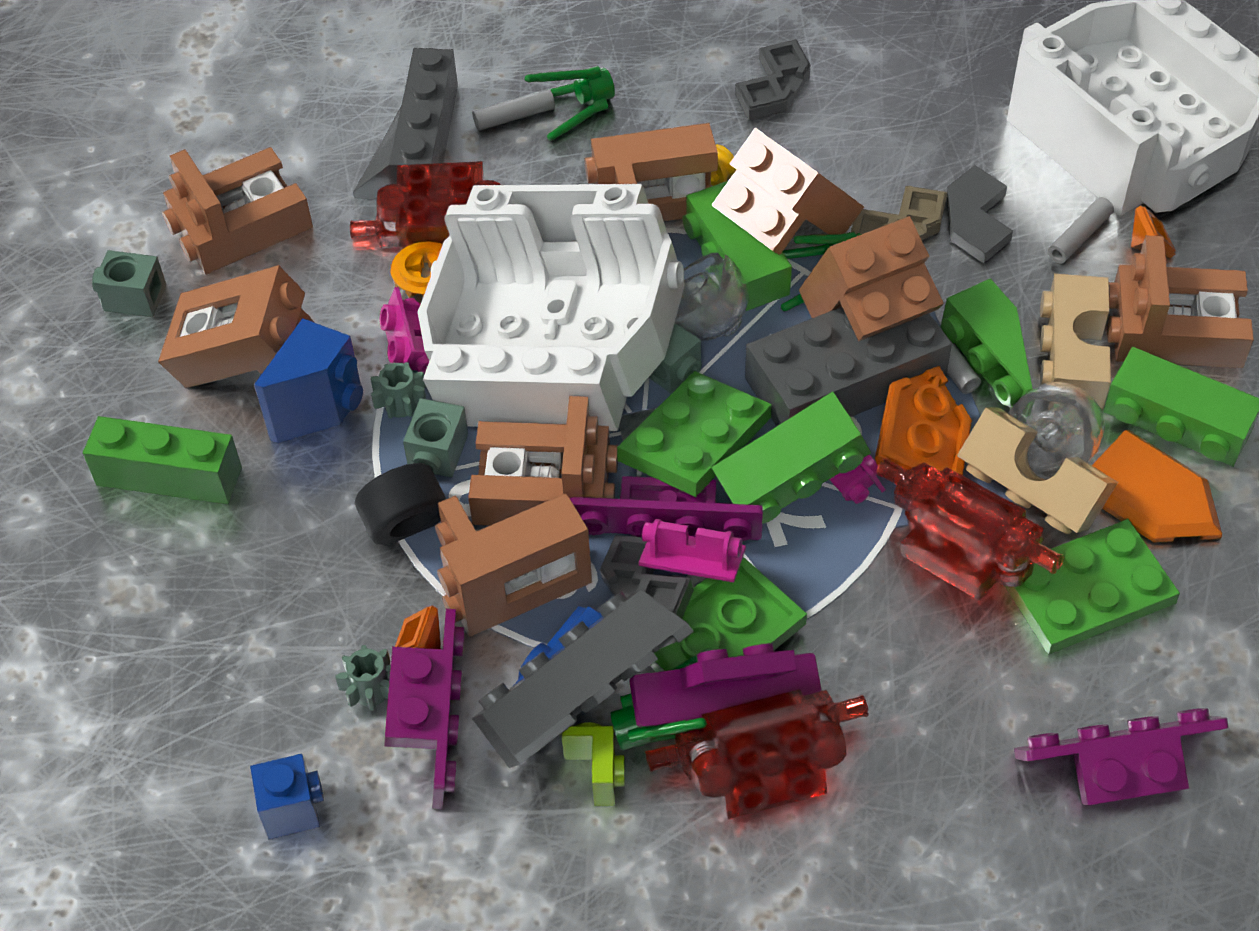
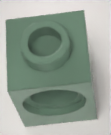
[92,250,167,317]
[649,322,702,393]
[403,398,468,477]

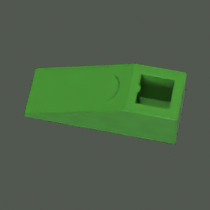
[940,278,1033,419]

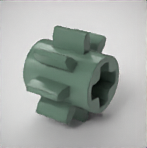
[370,362,426,419]
[335,645,391,711]

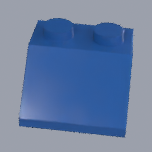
[254,318,363,443]

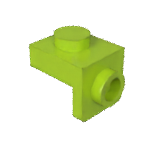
[562,722,625,806]

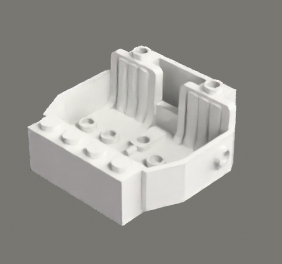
[1007,0,1259,217]
[418,184,685,431]

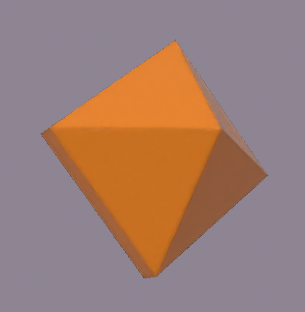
[1131,205,1176,258]
[395,605,441,649]

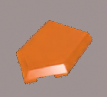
[875,366,972,497]
[1092,430,1222,543]

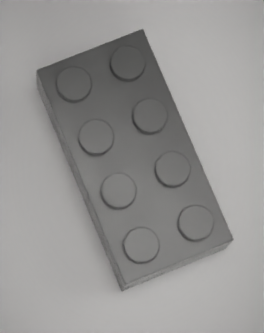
[745,307,952,426]

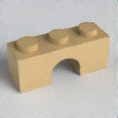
[1040,273,1111,411]
[957,407,1118,534]

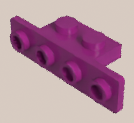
[570,476,763,542]
[384,608,465,809]
[629,643,823,728]
[1014,708,1229,805]

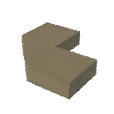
[851,186,948,240]

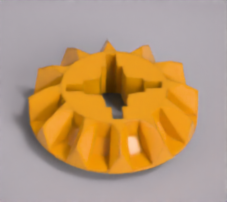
[391,241,443,298]

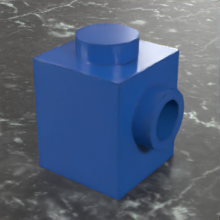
[250,754,324,840]

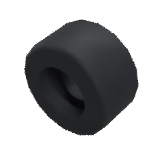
[354,463,446,545]

